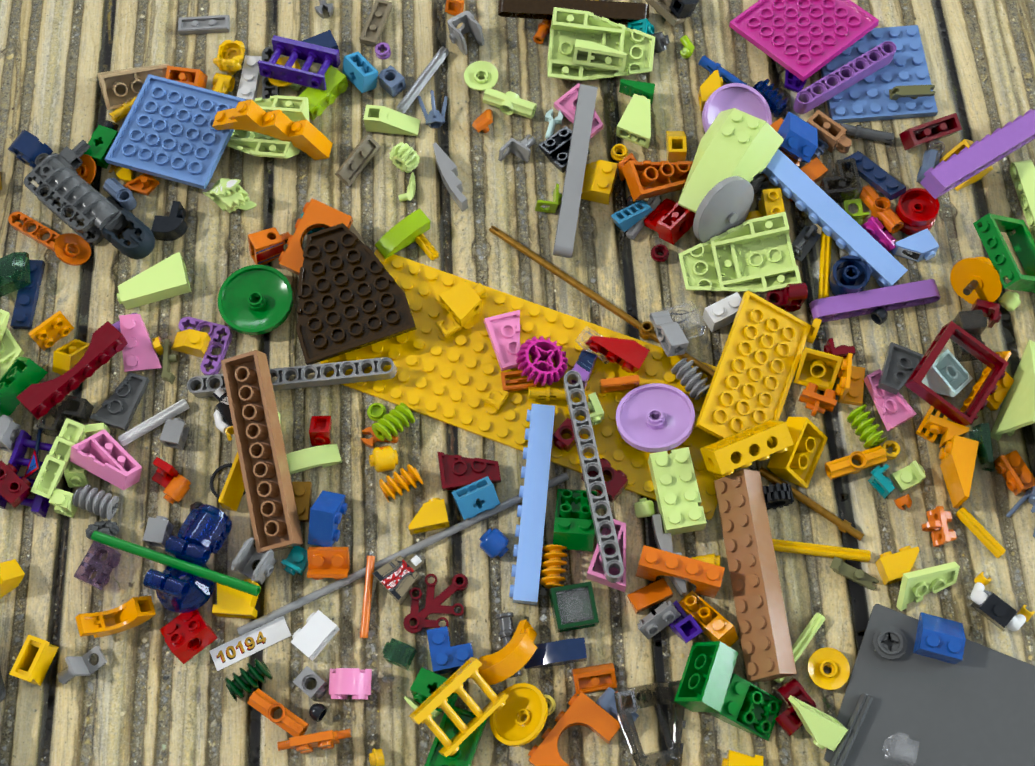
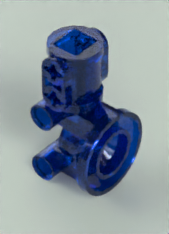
[143,504,232,613]

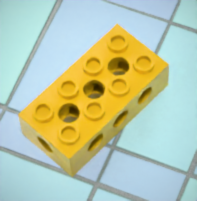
[700,420,794,476]

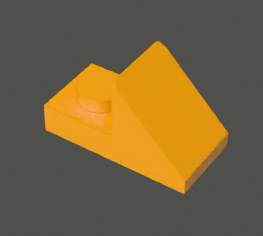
[923,415,970,448]

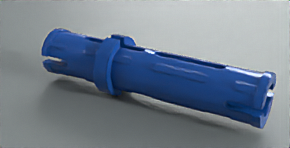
[698,55,747,85]

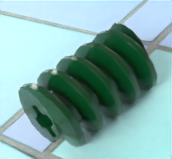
[225,658,273,702]

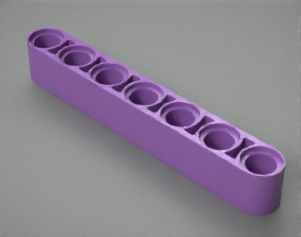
[793,41,897,114]
[809,279,941,323]

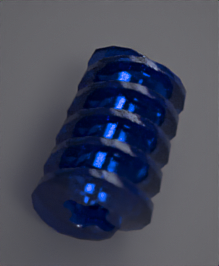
[753,79,789,117]

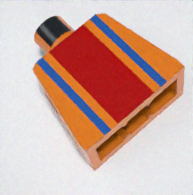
[248,227,290,265]

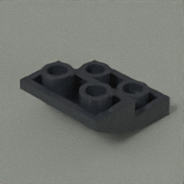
[539,126,590,173]

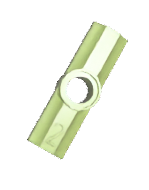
[483,88,537,119]

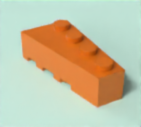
[622,160,693,202]

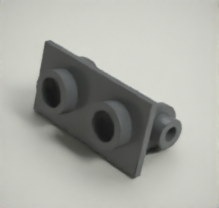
[792,224,821,262]

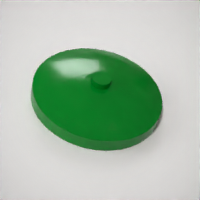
[218,265,294,335]

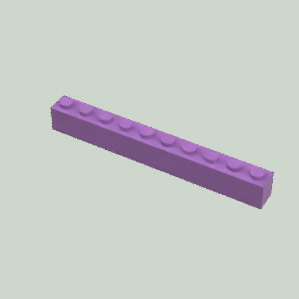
[920,109,1035,199]

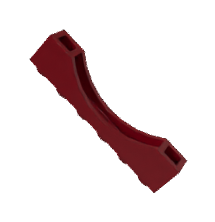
[16,321,128,420]

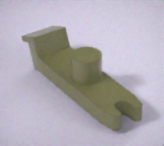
[889,85,935,100]
[161,339,178,385]
[830,556,879,591]

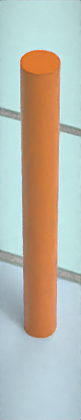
[360,556,375,638]

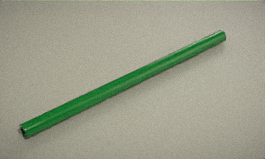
[91,530,261,596]

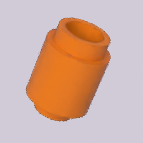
[163,474,192,504]

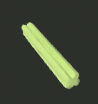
[774,613,825,683]

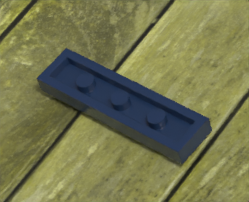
[844,151,906,201]
[10,260,45,330]

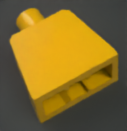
[439,282,486,327]

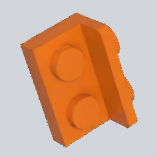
[994,450,1035,496]
[307,547,350,580]

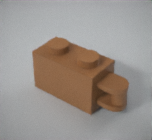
[807,110,852,154]

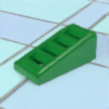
[619,79,655,104]

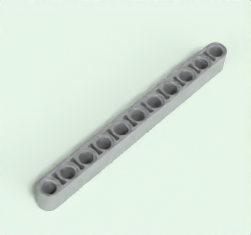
[553,84,598,258]
[187,357,397,398]
[564,370,624,583]

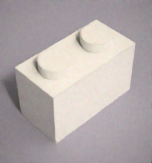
[702,292,742,332]
[291,610,340,661]

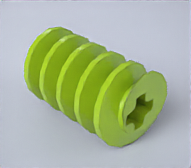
[372,403,415,442]
[847,404,887,449]

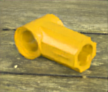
[212,73,235,94]

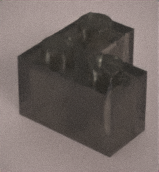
[819,158,863,203]
[951,309,987,362]
[36,395,94,437]

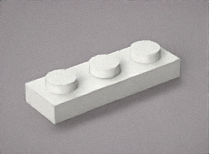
[237,55,262,101]

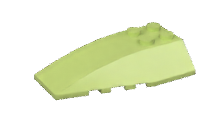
[547,7,655,81]
[227,95,310,159]
[678,108,784,213]
[678,212,802,292]

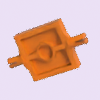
[277,728,351,754]

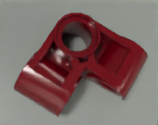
[765,283,808,312]
[775,677,816,736]

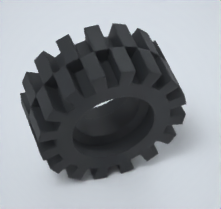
[763,483,794,510]

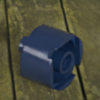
[8,130,53,169]
[829,255,871,296]

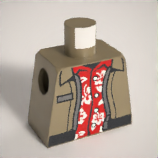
[372,554,423,605]

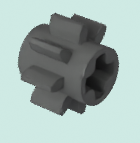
[652,32,670,53]

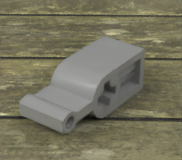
[649,310,689,357]

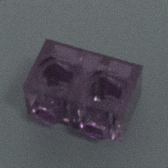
[73,541,121,590]

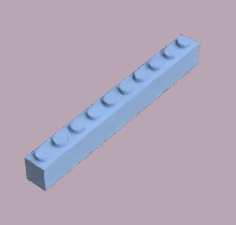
[761,149,908,288]
[509,404,555,605]

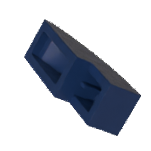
[524,637,587,669]

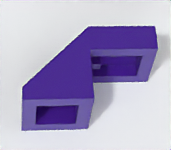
[668,600,703,643]

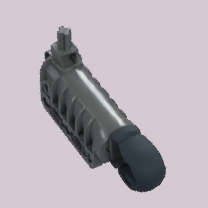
[24,140,155,260]

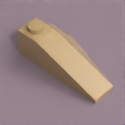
[97,63,170,110]

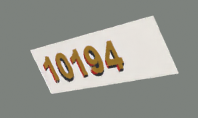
[209,616,292,671]

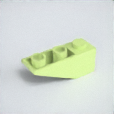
[363,105,421,136]

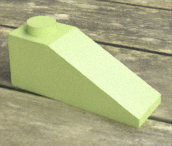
[572,39,627,72]
[788,695,848,751]

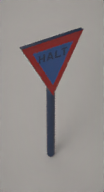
[24,418,44,479]

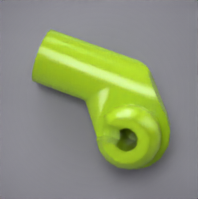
[680,35,695,59]

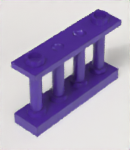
[258,35,340,91]
[0,430,53,518]

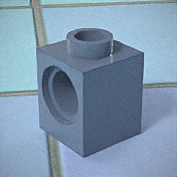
[378,65,406,98]

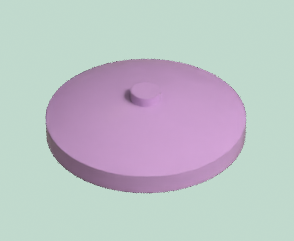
[702,83,772,133]
[616,383,695,452]

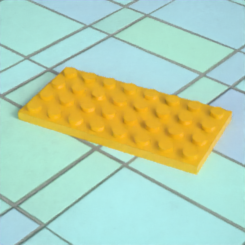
[695,290,811,440]

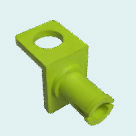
[535,184,562,213]
[843,198,870,226]

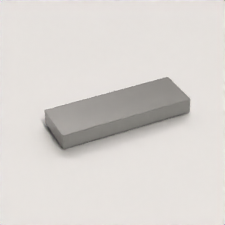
[178,15,230,35]

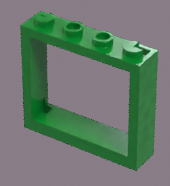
[973,213,1035,293]

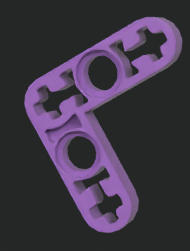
[178,317,232,375]

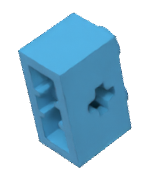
[342,52,378,93]
[451,476,500,520]

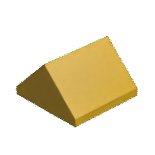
[793,347,843,391]

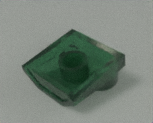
[0,252,31,297]
[969,423,995,472]

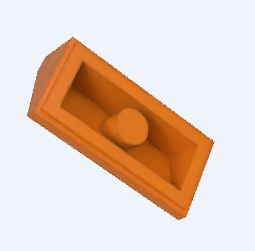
[627,578,673,614]
[572,663,617,694]

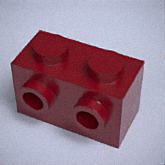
[0,460,33,509]

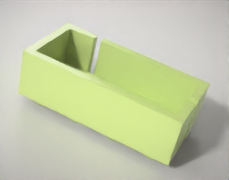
[648,447,707,535]

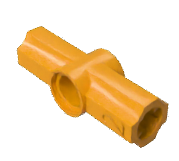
[824,445,887,480]

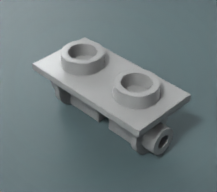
[637,600,681,640]

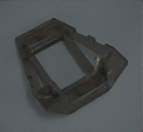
[614,680,687,766]

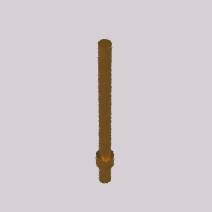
[759,467,864,541]

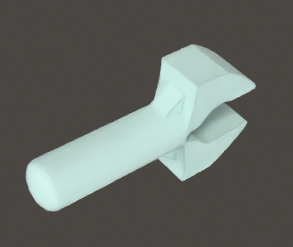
[545,109,563,139]

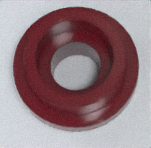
[651,244,669,262]

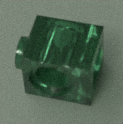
[382,638,417,670]

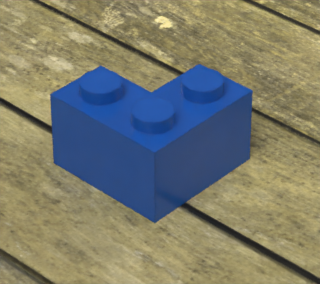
[308,491,348,547]
[426,626,474,675]

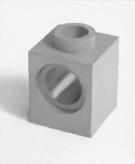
[160,418,190,450]
[143,516,174,548]
[293,666,328,701]

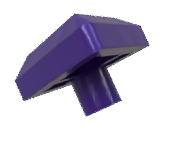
[784,69,807,93]

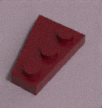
[437,452,501,491]

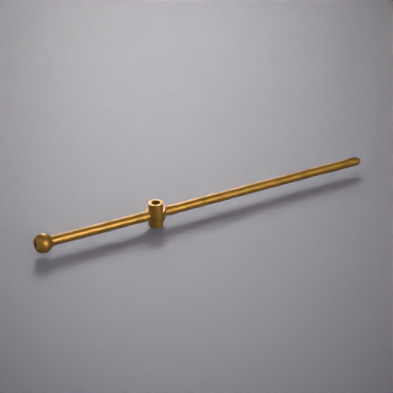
[489,226,715,379]

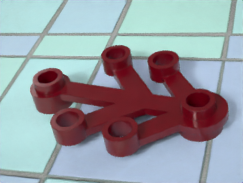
[403,574,468,634]

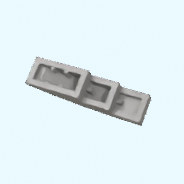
[433,142,468,212]
[651,514,687,597]

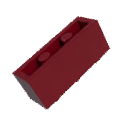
[899,113,962,151]

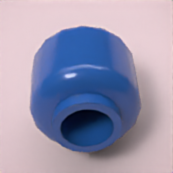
[479,528,509,558]

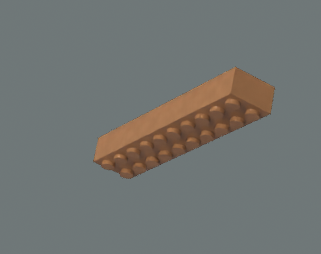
[221,350,304,554]
[714,469,797,682]

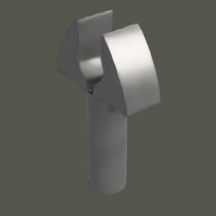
[315,0,334,19]

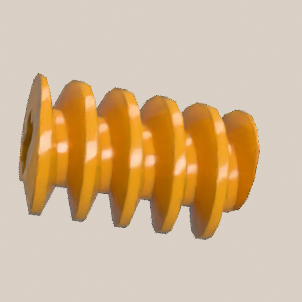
[379,464,424,503]
[540,544,568,589]

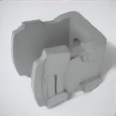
[447,11,484,55]
[231,538,277,585]

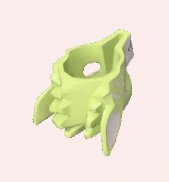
[202,178,257,213]

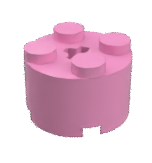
[329,668,372,700]

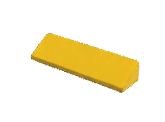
[218,452,245,511]

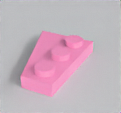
[554,83,603,139]
[484,310,520,371]
[119,314,163,372]
[863,369,917,432]

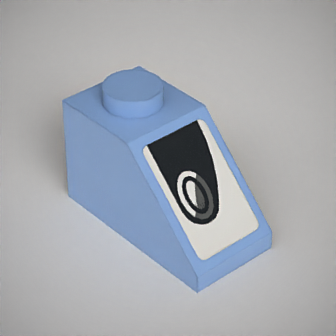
[891,228,939,262]

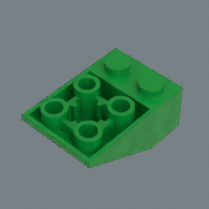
[553,489,597,551]
[707,673,783,741]

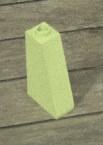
[117,252,192,310]

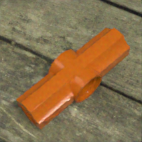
[858,185,904,234]
[247,688,309,737]

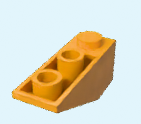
[678,590,739,647]

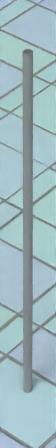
[237,472,569,636]

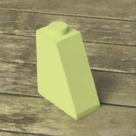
[616,94,651,149]

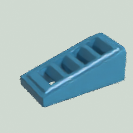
[611,200,653,232]

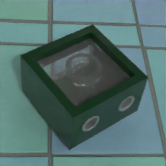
[549,581,599,633]

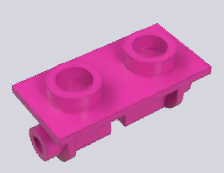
[861,216,896,251]

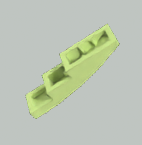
[30,418,86,499]

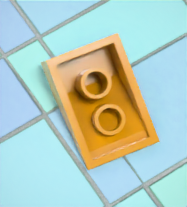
[939,435,979,509]

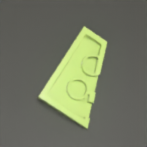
[896,562,960,611]

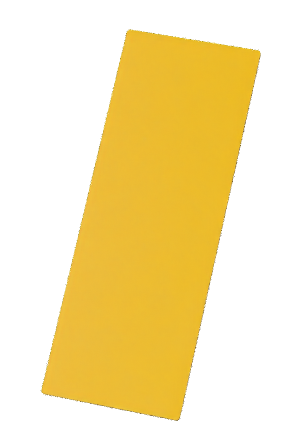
[320,249,725,520]

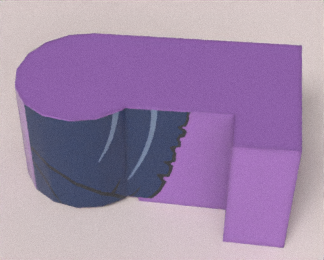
[569,349,597,389]

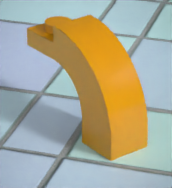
[75,596,156,638]
[478,619,537,685]

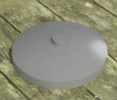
[693,176,754,243]

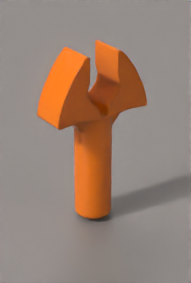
[361,426,398,448]

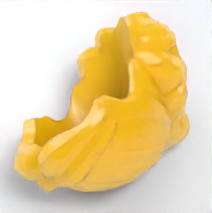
[213,40,245,76]

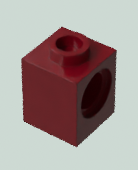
[553,417,583,452]

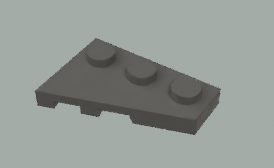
[878,342,924,395]
[89,372,150,431]

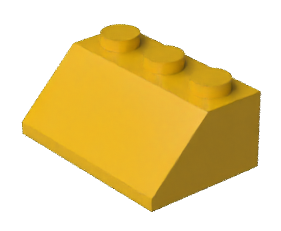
[767,416,828,489]

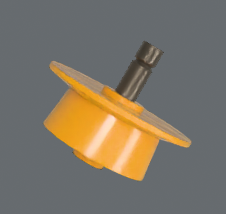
[950,257,1002,304]

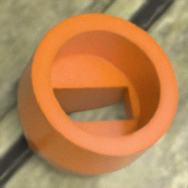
[894,494,912,510]

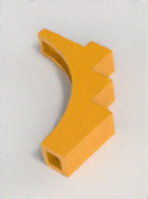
[212,99,333,160]

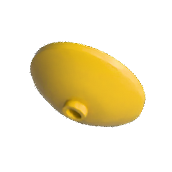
[490,683,548,747]

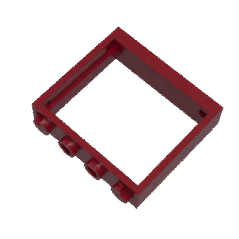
[904,321,1009,426]

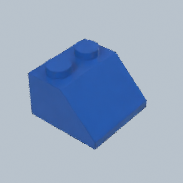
[777,112,818,163]
[913,612,966,664]

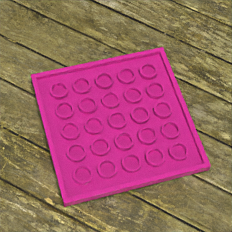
[729,0,879,82]

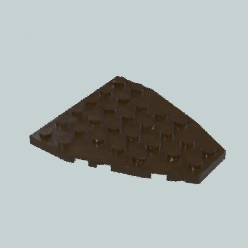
[296,223,416,365]

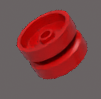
[895,188,940,235]

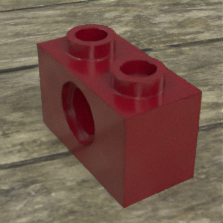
[581,458,628,503]

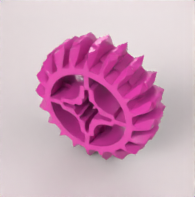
[516,336,568,386]

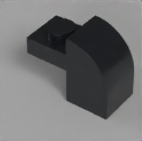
[669,0,699,18]
[151,201,188,241]

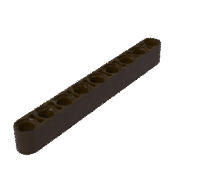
[498,0,649,25]

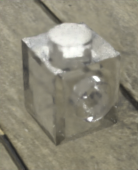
[883,732,920,766]

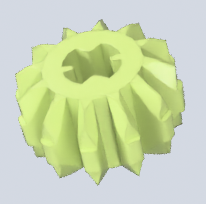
[389,142,420,173]

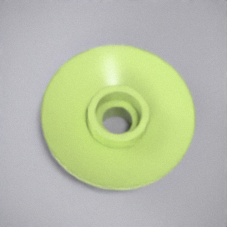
[464,61,499,91]

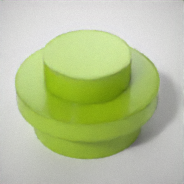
[367,403,387,422]

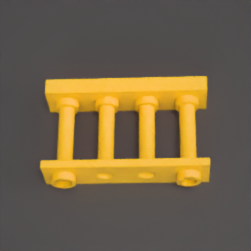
[409,657,509,757]

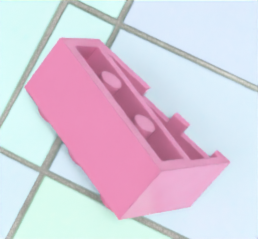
[70,429,142,490]
[586,519,626,592]

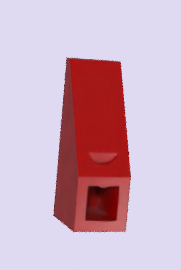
[585,336,650,374]

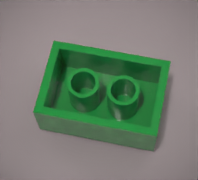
[674,641,739,713]

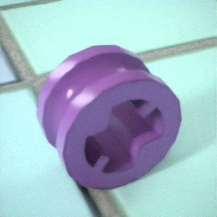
[375,42,391,60]

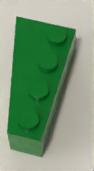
[0,356,48,417]

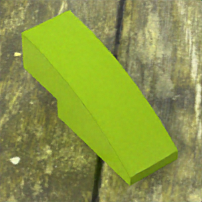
[375,208,431,259]

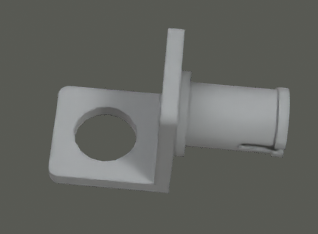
[498,134,536,162]
[57,646,107,684]

